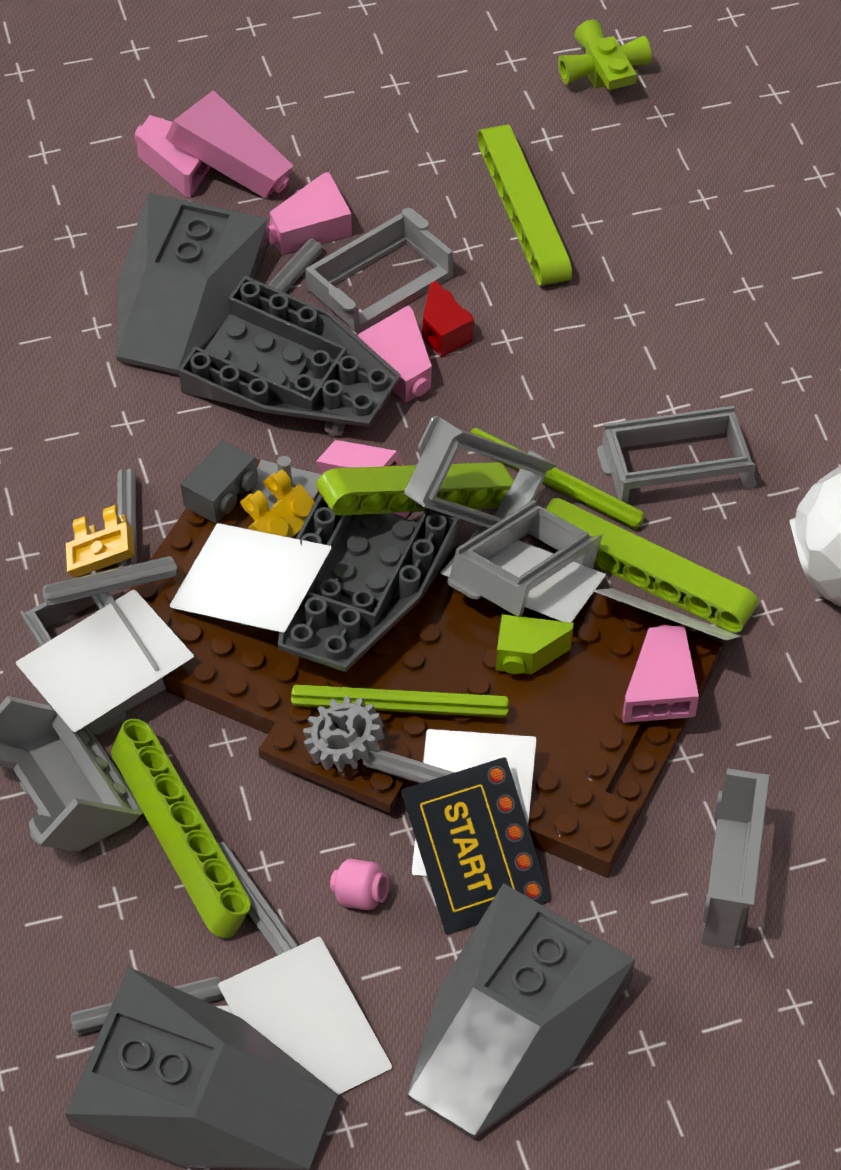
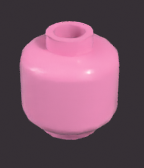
[330,859,389,910]

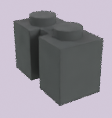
[180,440,258,524]

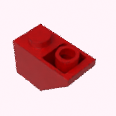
[422,280,474,358]

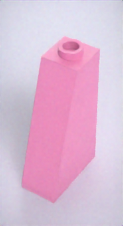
[165,90,294,198]

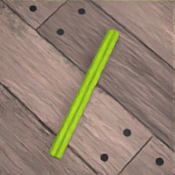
[470,428,645,529]
[291,685,509,718]

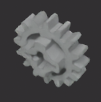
[303,696,385,772]

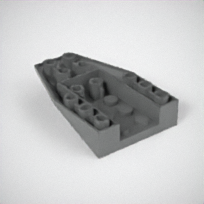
[116,192,269,375]
[178,275,401,427]
[278,494,459,672]
[408,883,635,1139]
[65,967,338,1170]

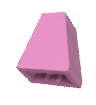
[134,115,211,198]
[269,172,352,255]
[357,305,432,403]
[316,440,410,518]
[622,625,699,723]

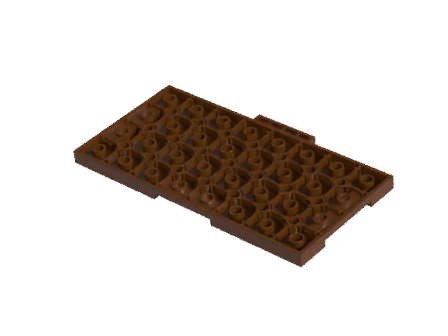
[116,459,723,878]

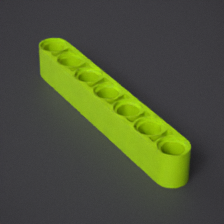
[478,124,572,286]
[316,462,514,516]
[545,498,759,633]
[111,719,251,938]

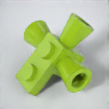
[558,20,652,90]

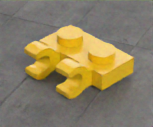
[240,469,315,538]
[66,505,135,578]

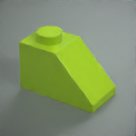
[496,615,574,674]

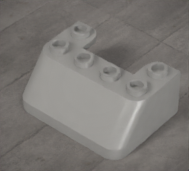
[0,696,143,851]

